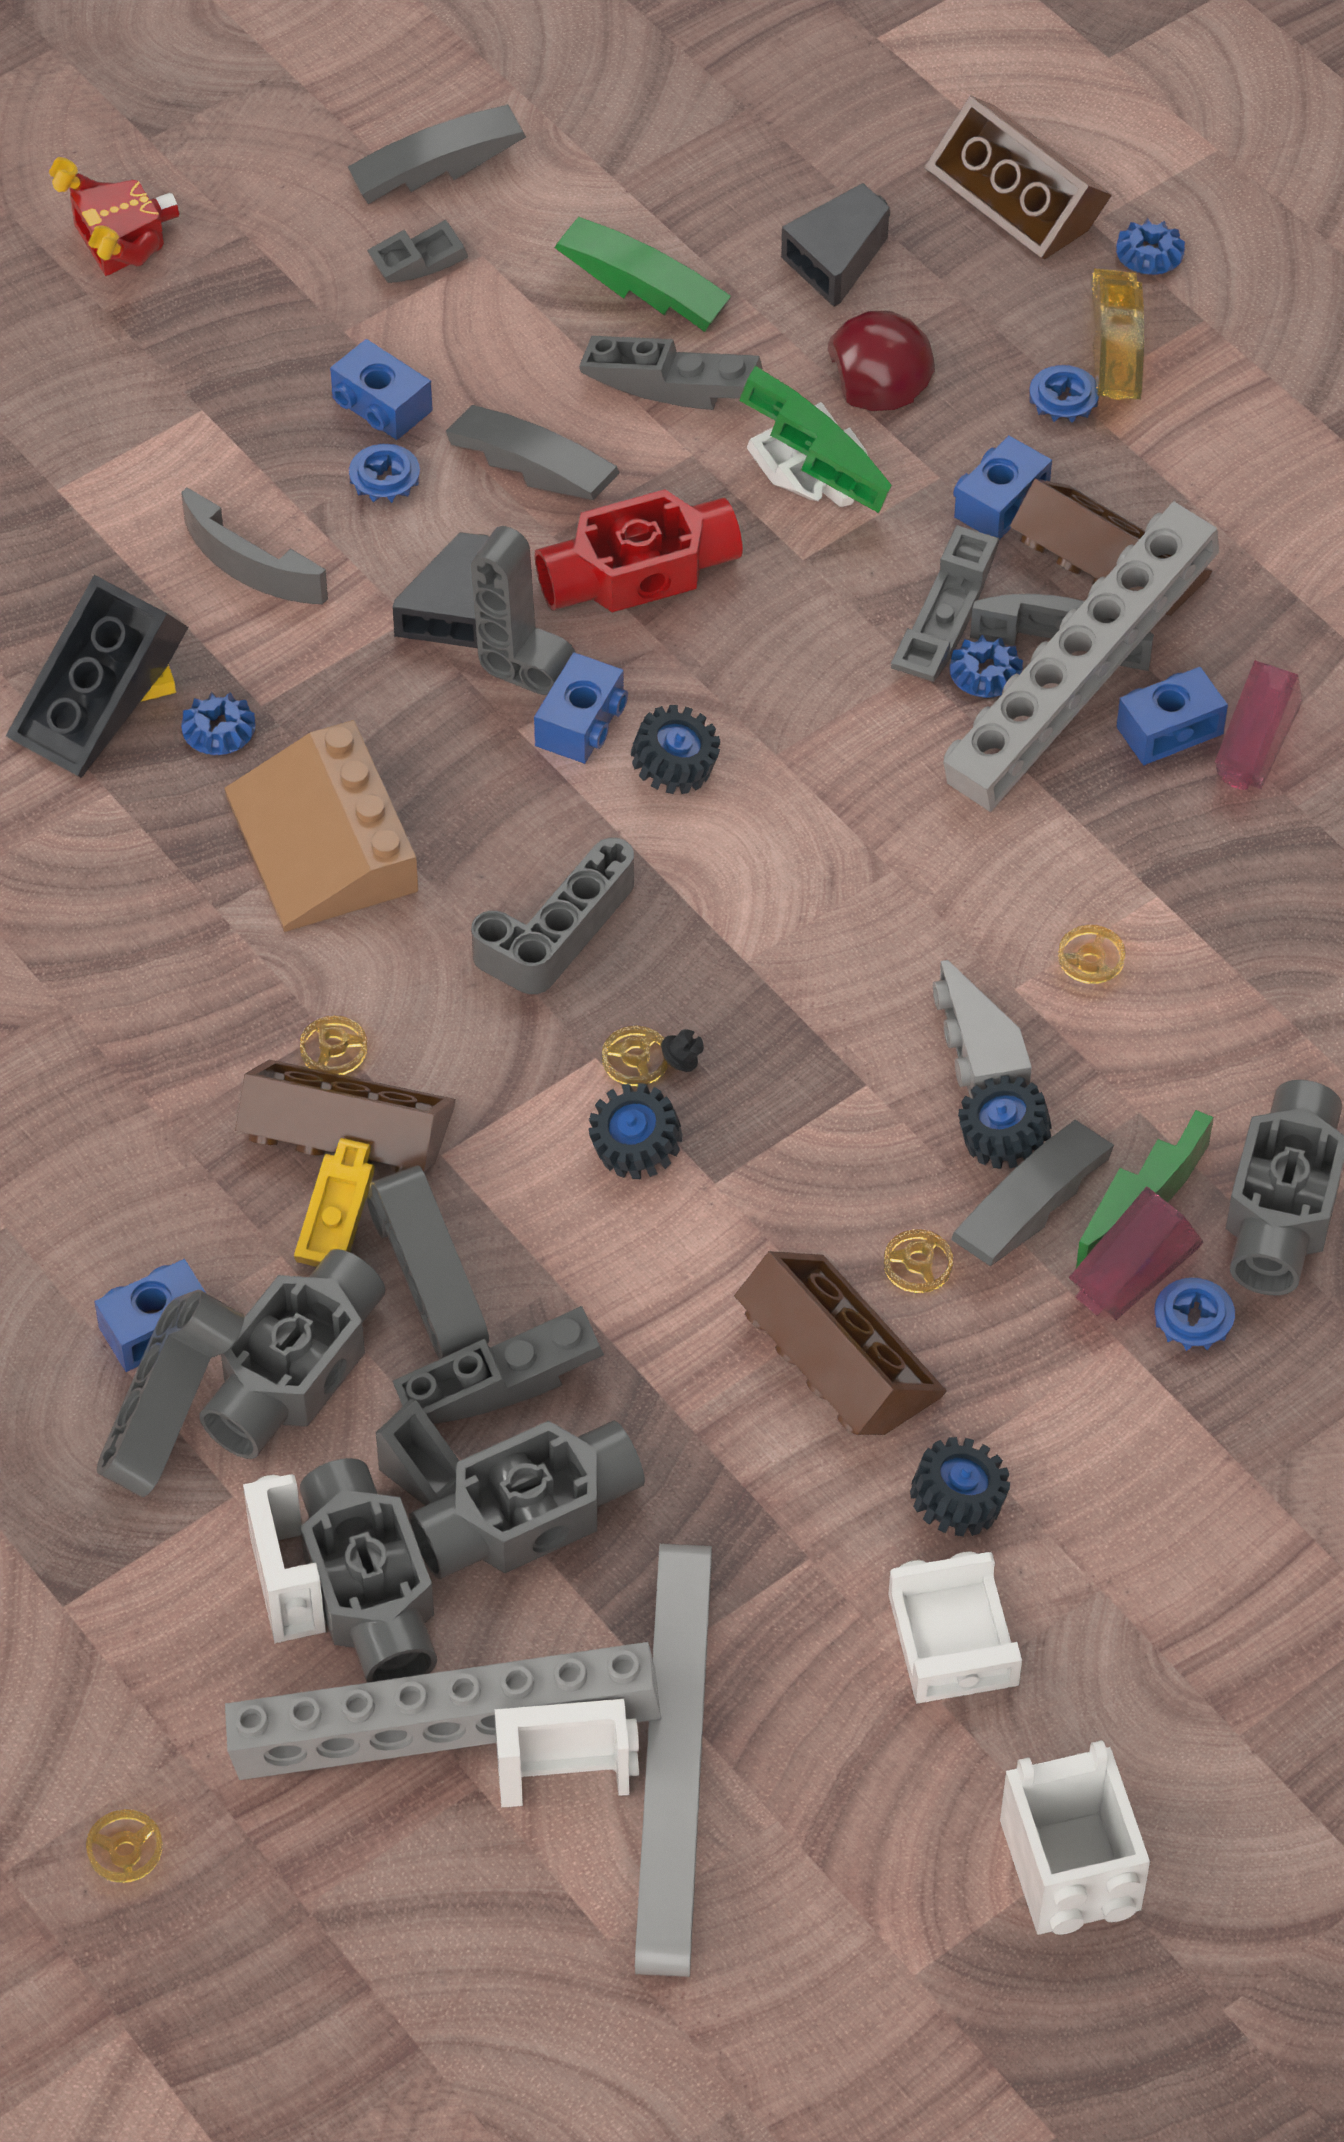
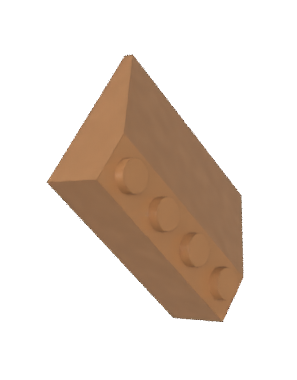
[224,720,418,932]

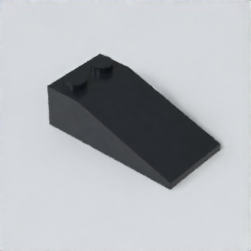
[6,575,189,778]

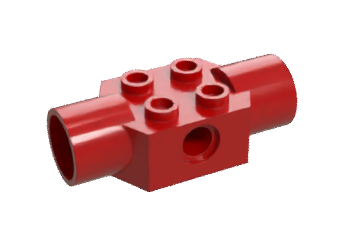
[534,489,743,613]

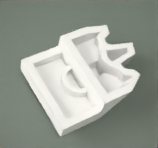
[747,402,868,507]

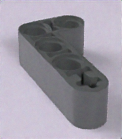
[471,526,576,695]
[471,838,634,994]
[367,1165,489,1359]
[97,1290,244,1497]

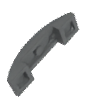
[181,487,328,605]
[891,525,999,682]
[970,594,1154,671]

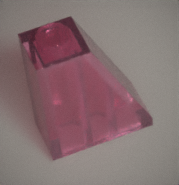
[1215,660,1302,790]
[1069,1186,1204,1320]

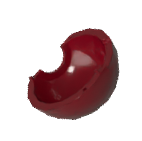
[827,311,935,411]

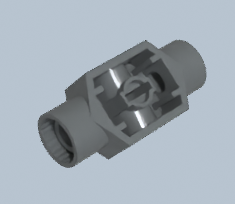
[1226,1080,1344,1295]
[199,1249,385,1459]
[409,1420,645,1579]
[299,1458,437,1683]

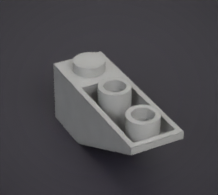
[932,960,1032,1098]

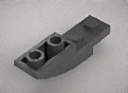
[579,336,763,410]
[392,1306,604,1424]

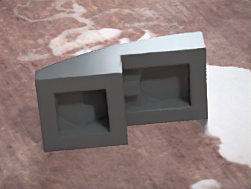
[367,220,468,283]

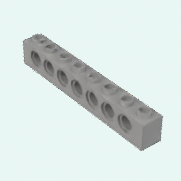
[943,501,1219,812]
[225,1642,661,1780]

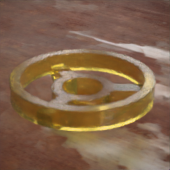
[1058,925,1126,984]
[300,1015,368,1075]
[602,1025,669,1086]
[883,1229,953,1293]
[86,1809,163,1882]

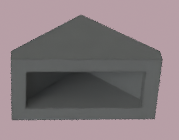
[376,1399,459,1506]

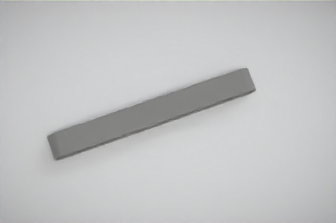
[635,1544,712,1977]

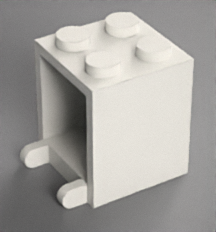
[1000,1740,1150,1935]

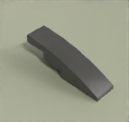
[348,105,526,204]
[446,405,619,500]
[951,1120,1114,1266]

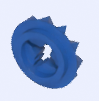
[1116,218,1185,275]
[1029,365,1100,423]
[349,444,420,503]
[949,634,1023,698]
[181,691,255,755]
[1154,1278,1235,1351]

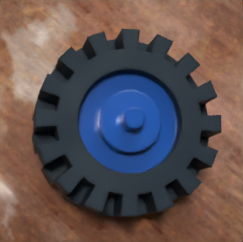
[631,705,721,794]
[958,1075,1052,1169]
[588,1083,683,1179]
[910,1437,1010,1536]

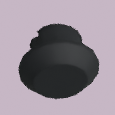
[661,1029,704,1072]

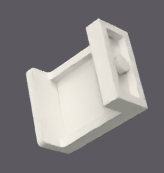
[243,1474,326,1643]
[888,1552,1022,1704]
[495,1699,639,1808]

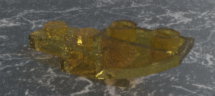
[1091,268,1144,400]

